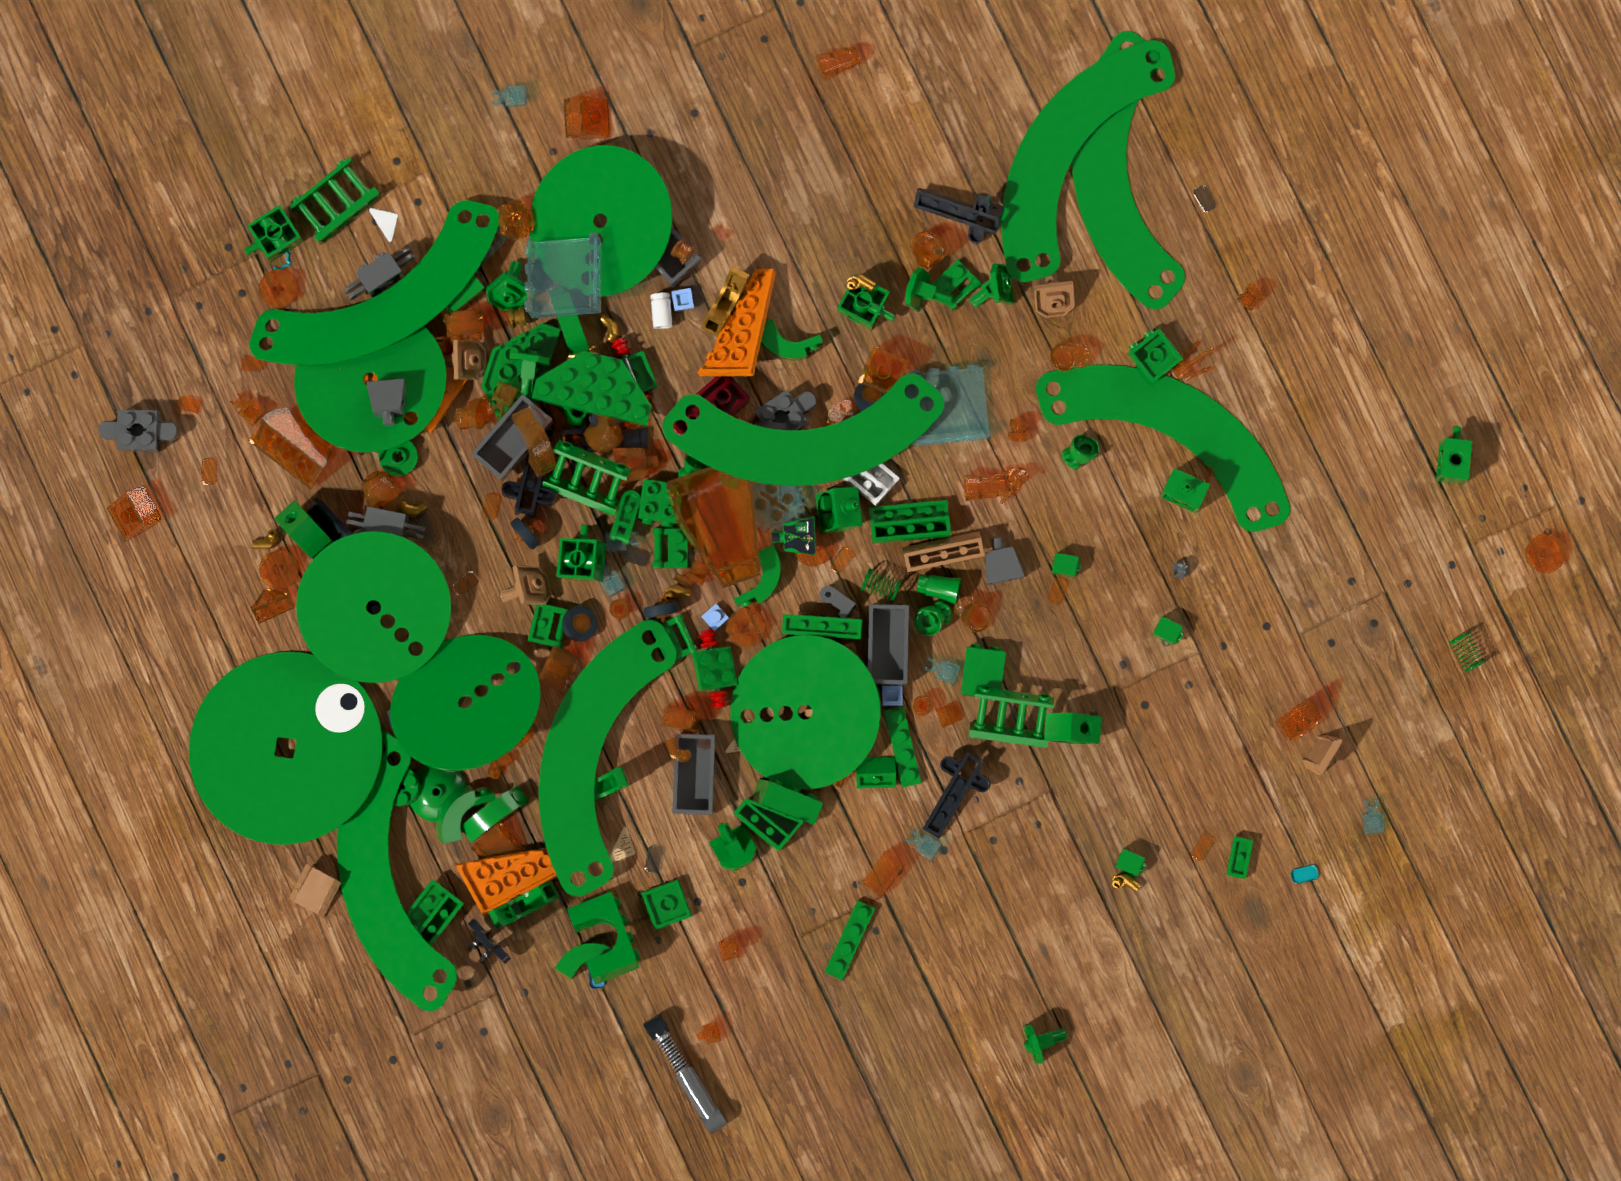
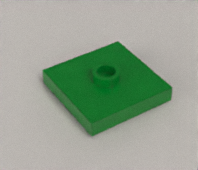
[641,879,692,930]

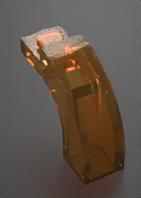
[511,407,556,477]

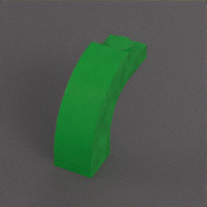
[548,287,589,356]
[761,319,823,361]
[734,544,781,608]
[594,767,629,801]
[436,785,495,844]
[460,785,529,843]
[489,880,560,929]
[555,943,612,979]

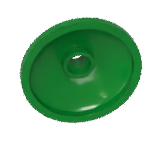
[410,765,467,822]

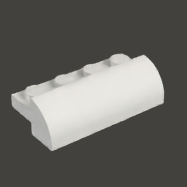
[844,464,900,506]

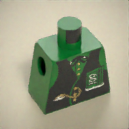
[772,516,816,555]

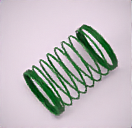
[861,568,902,603]
[1448,631,1486,673]

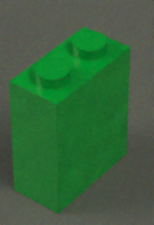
[960,644,1006,697]

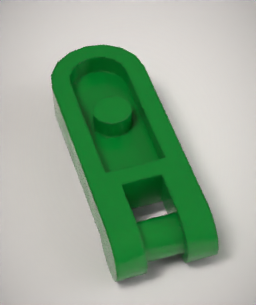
[609,490,641,545]

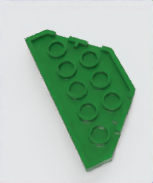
[481,323,561,421]
[532,351,651,426]

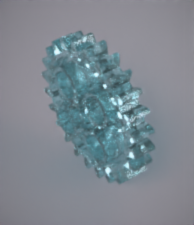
[743,482,807,534]

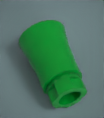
[917,574,962,605]

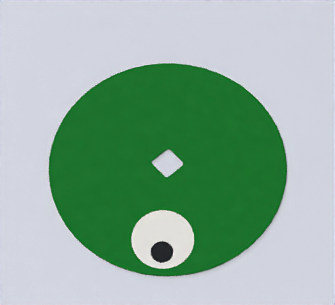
[189,652,382,845]

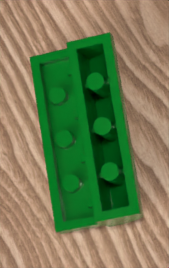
[869,500,951,544]
[406,879,464,946]

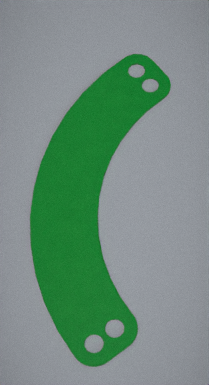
[1072,31,1185,310]
[1001,40,1175,282]
[249,200,500,365]
[1036,365,1290,532]
[662,374,944,486]
[539,620,677,897]
[337,731,457,1012]

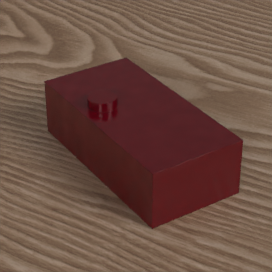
[673,376,751,435]

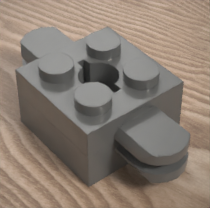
[344,247,415,300]
[753,390,816,431]
[98,410,178,452]
[346,506,425,540]

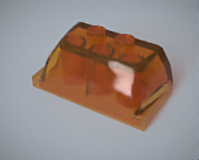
[249,408,332,489]

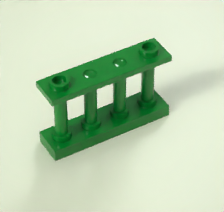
[289,157,381,245]
[542,440,632,516]
[969,685,1054,748]

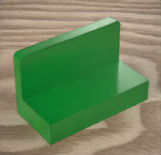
[856,757,896,789]

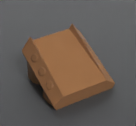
[1302,735,1343,776]
[289,864,341,918]

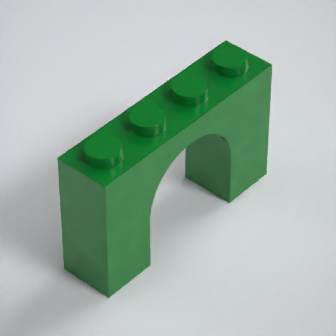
[567,892,641,985]

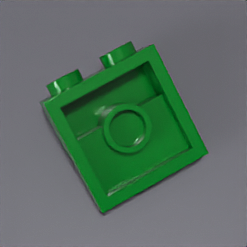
[1127,329,1183,384]

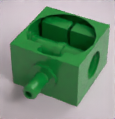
[244,205,304,262]
[837,274,896,330]
[1436,426,1472,484]
[1160,468,1210,514]
[815,487,863,534]
[274,500,331,559]
[556,525,607,582]
[1044,713,1102,744]

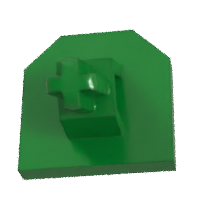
[486,261,535,311]
[970,263,1015,307]
[905,267,953,312]
[510,350,551,396]
[709,822,757,871]
[1023,1025,1068,1065]

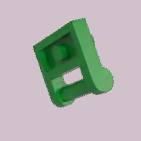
[931,260,982,311]
[652,528,688,569]
[528,604,568,649]
[652,614,699,661]

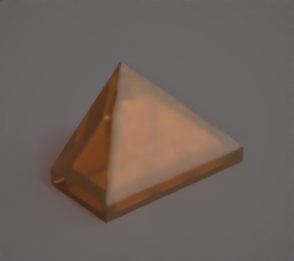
[251,589,295,624]

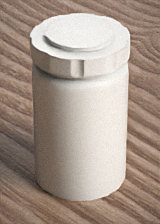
[651,292,672,329]

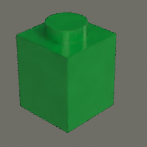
[1051,553,1081,578]
[1152,616,1184,646]
[1115,849,1147,877]

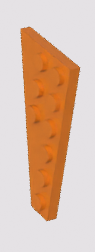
[697,269,776,376]
[455,848,557,916]

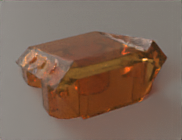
[471,822,527,859]

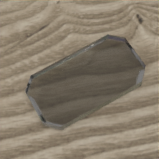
[1193,185,1216,212]
[645,846,663,873]

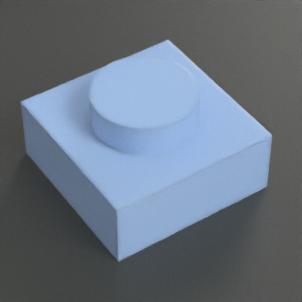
[671,288,694,312]
[701,604,729,632]
[882,686,902,706]

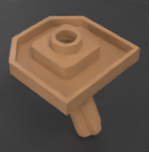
[1034,272,1075,318]
[443,340,486,380]
[500,565,552,605]

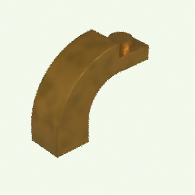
[701,266,750,337]

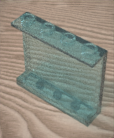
[524,233,601,318]
[906,364,990,447]

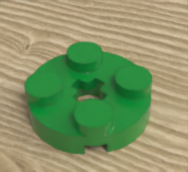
[378,441,418,477]
[394,768,421,807]

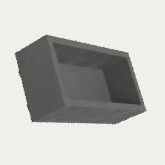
[655,227,702,288]
[471,394,554,482]
[868,604,909,686]
[672,734,716,815]

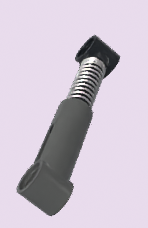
[643,1013,727,1134]

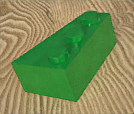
[751,779,823,825]
[733,798,804,852]

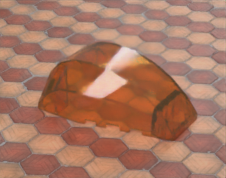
[666,467,761,588]

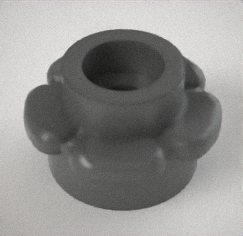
[1173,560,1189,579]

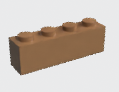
[902,531,985,572]

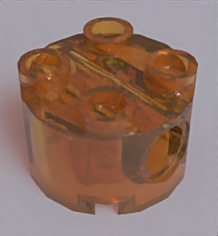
[444,310,485,343]

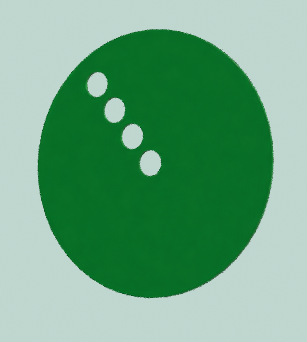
[529,145,672,297]
[294,326,447,453]
[296,531,451,683]
[390,635,541,771]
[730,635,881,789]

